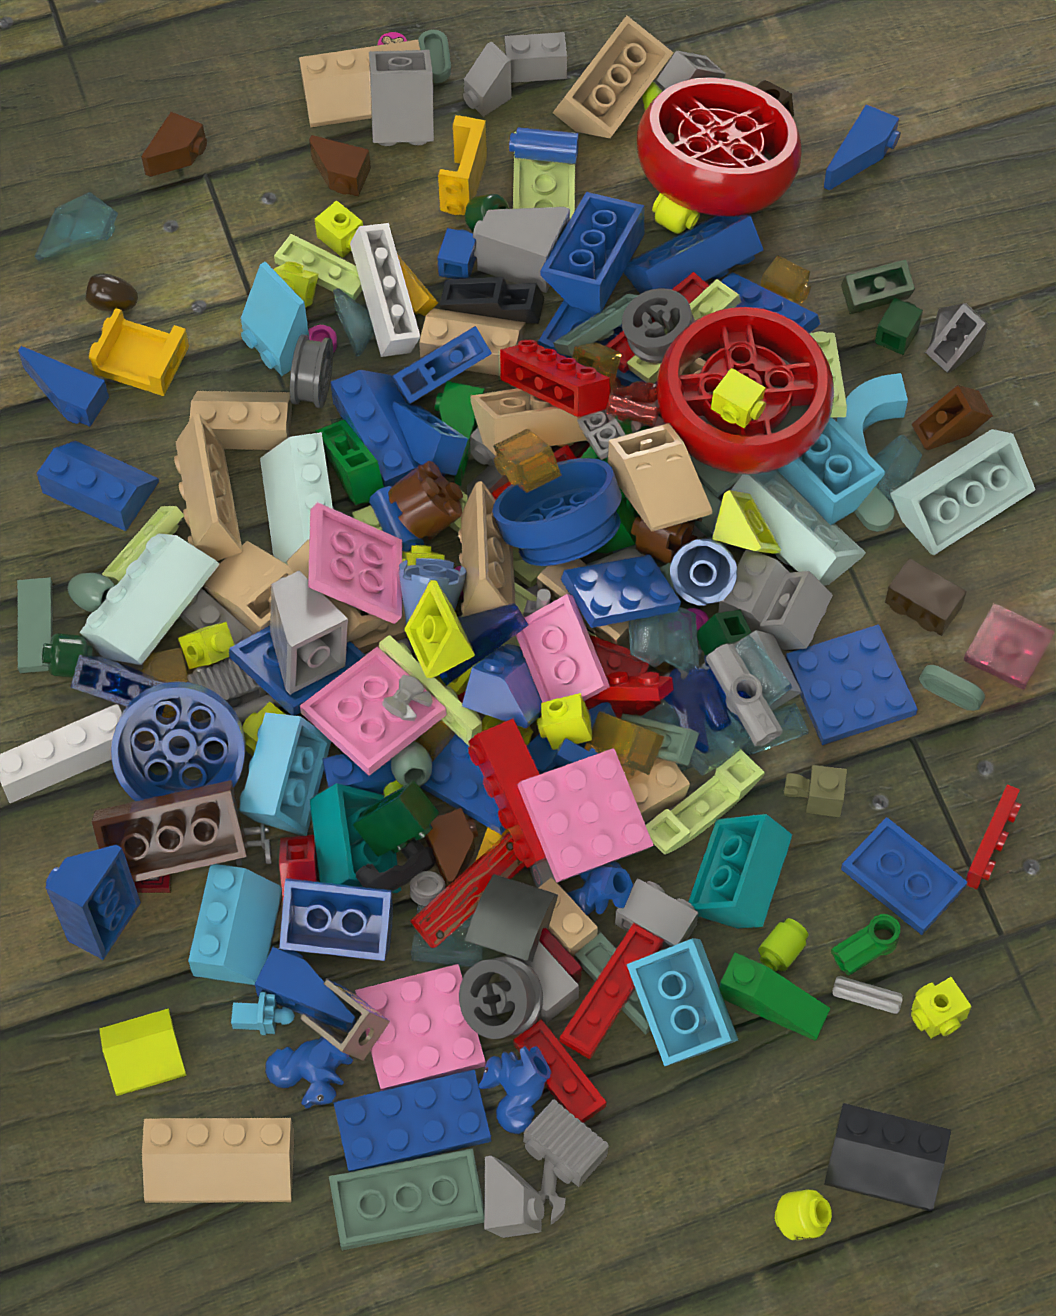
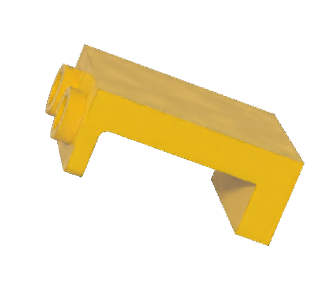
[438,115,487,215]
[89,308,189,396]

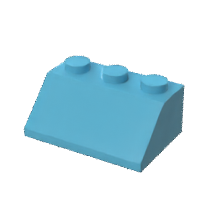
[777,417,885,526]
[239,712,331,836]
[188,864,282,985]
[627,938,738,1066]

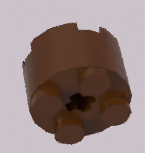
[388,461,463,540]
[631,516,702,564]

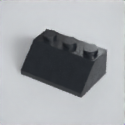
[824,1103,951,1212]

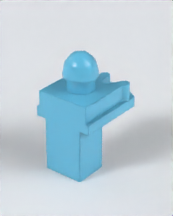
[231,992,295,1035]

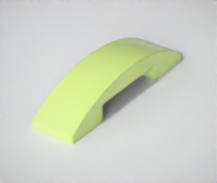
[646,750,765,855]

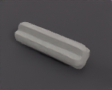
[833,976,903,1014]

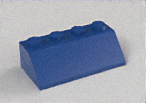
[540,192,645,314]
[623,215,764,294]
[331,370,445,487]
[45,845,141,960]

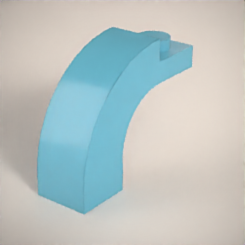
[837,373,908,453]

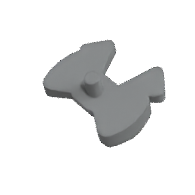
[382,675,433,721]

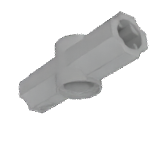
[706,644,783,746]

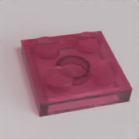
[963,603,1055,690]

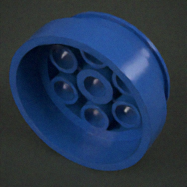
[492,458,622,566]
[111,682,245,801]

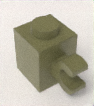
[784,765,847,817]

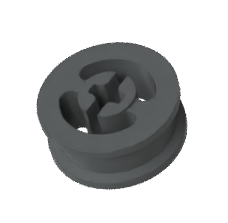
[622,288,695,363]
[290,334,333,408]
[459,956,543,1039]

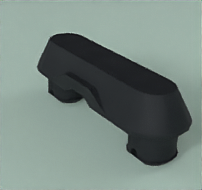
[356,839,435,891]

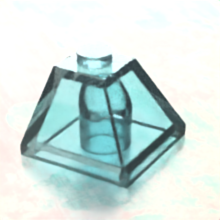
[34,192,118,260]

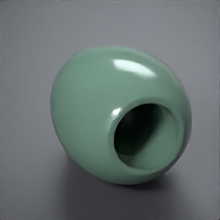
[67,573,115,612]
[391,741,432,787]

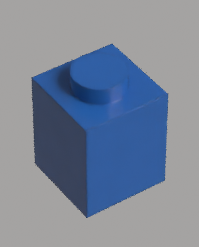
[437,228,476,279]

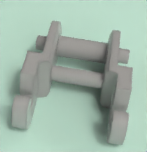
[236,823,271,866]

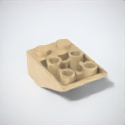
[608,423,712,532]
[202,541,293,634]

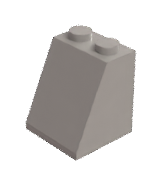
[369,50,434,146]
[473,207,570,293]
[270,571,348,694]

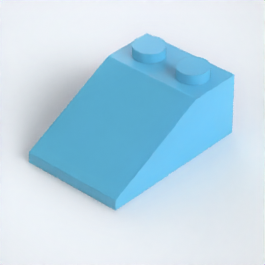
[241,262,310,376]

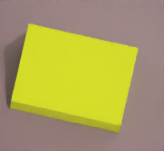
[712,490,781,554]
[404,580,475,678]
[99,1008,186,1096]

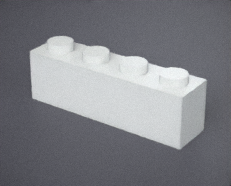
[350,223,420,357]
[0,704,122,803]

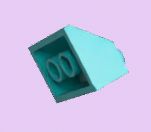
[309,783,401,894]
[688,814,793,929]

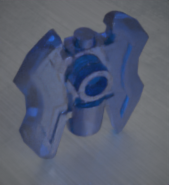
[663,655,751,754]

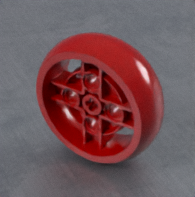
[637,78,802,216]
[656,307,834,474]

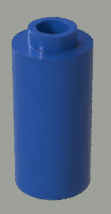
[509,127,579,164]
[369,486,424,551]

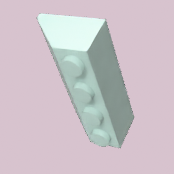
[890,429,1036,555]
[260,432,333,565]
[731,469,866,585]
[80,533,219,665]

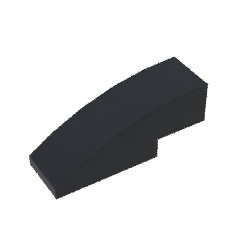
[440,277,545,324]

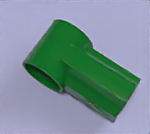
[831,914,900,976]

